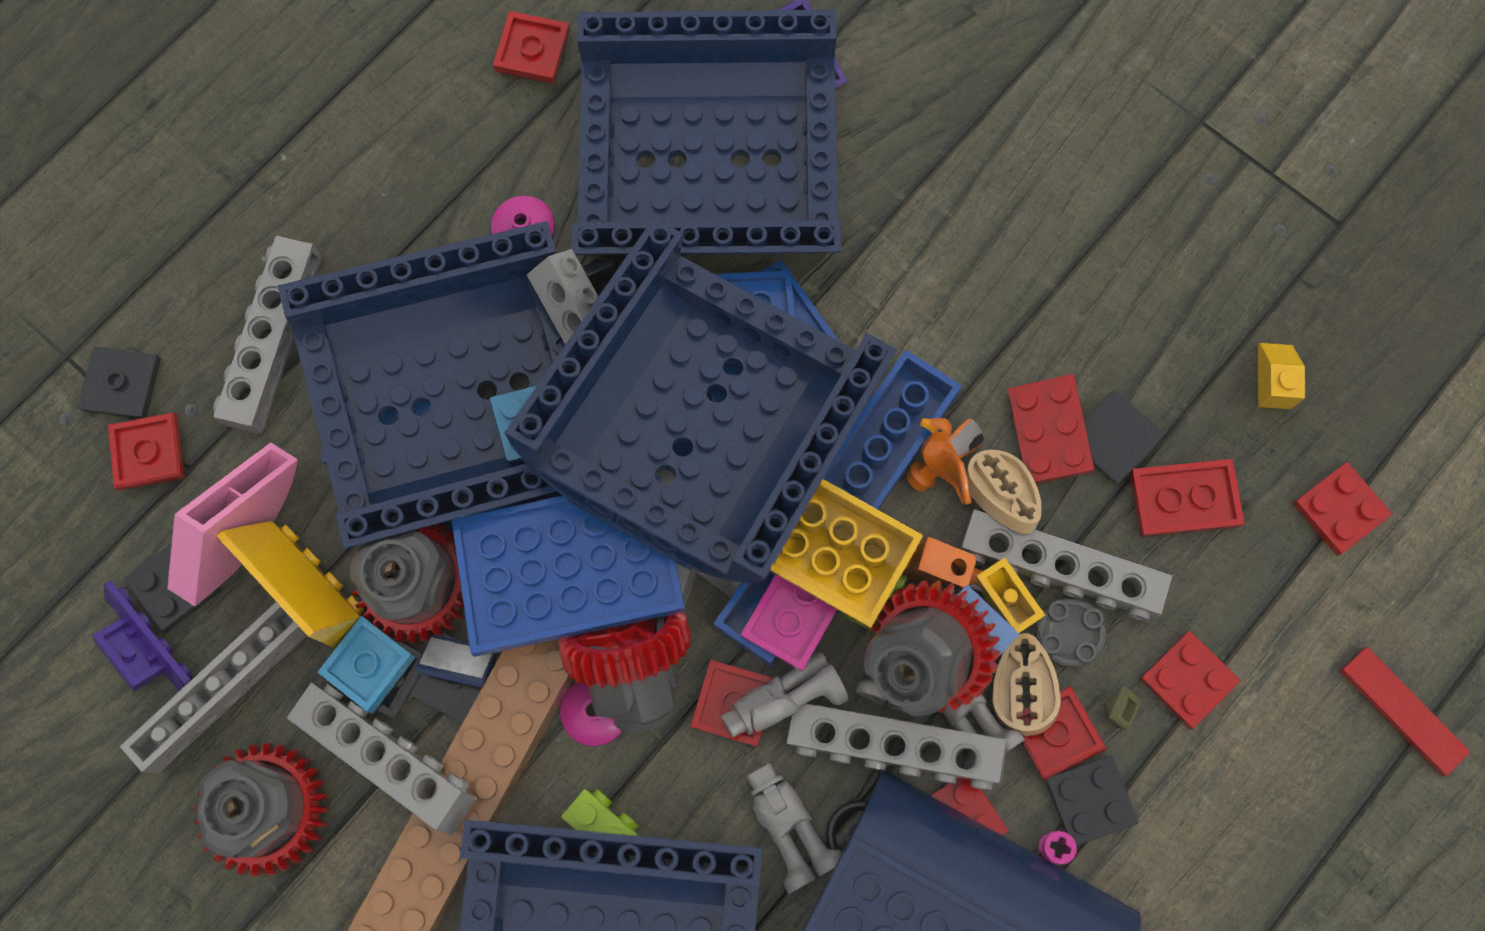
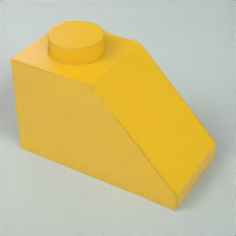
[1258,343,1305,409]
[976,558,1045,634]

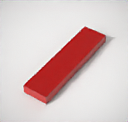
[1339,647,1471,776]

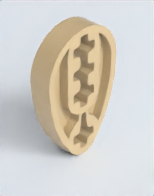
[966,450,1041,534]
[993,633,1061,736]

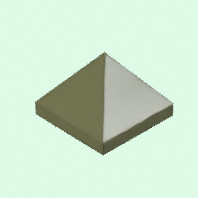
[1105,686,1141,731]

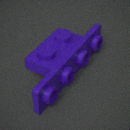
[93,580,193,692]

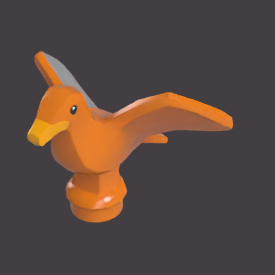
[906,418,984,505]

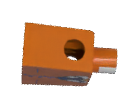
[902,537,983,594]

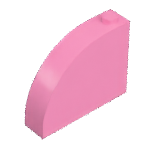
[167,443,298,606]

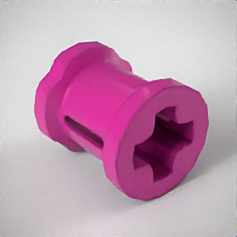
[1038,831,1077,864]

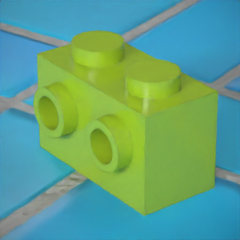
[561,788,641,836]

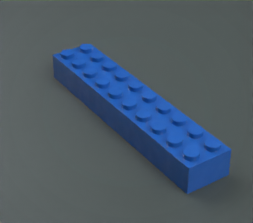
[713,349,962,668]

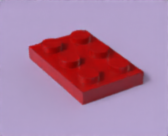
[1008,373,1095,484]
[1130,459,1245,537]

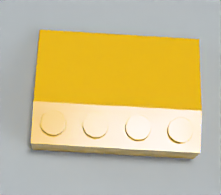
[770,479,923,629]
[216,521,366,649]

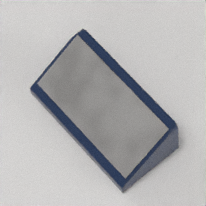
[416,635,496,688]

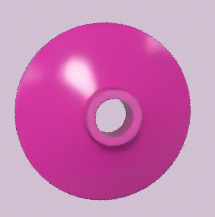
[491,196,555,237]
[560,682,622,746]

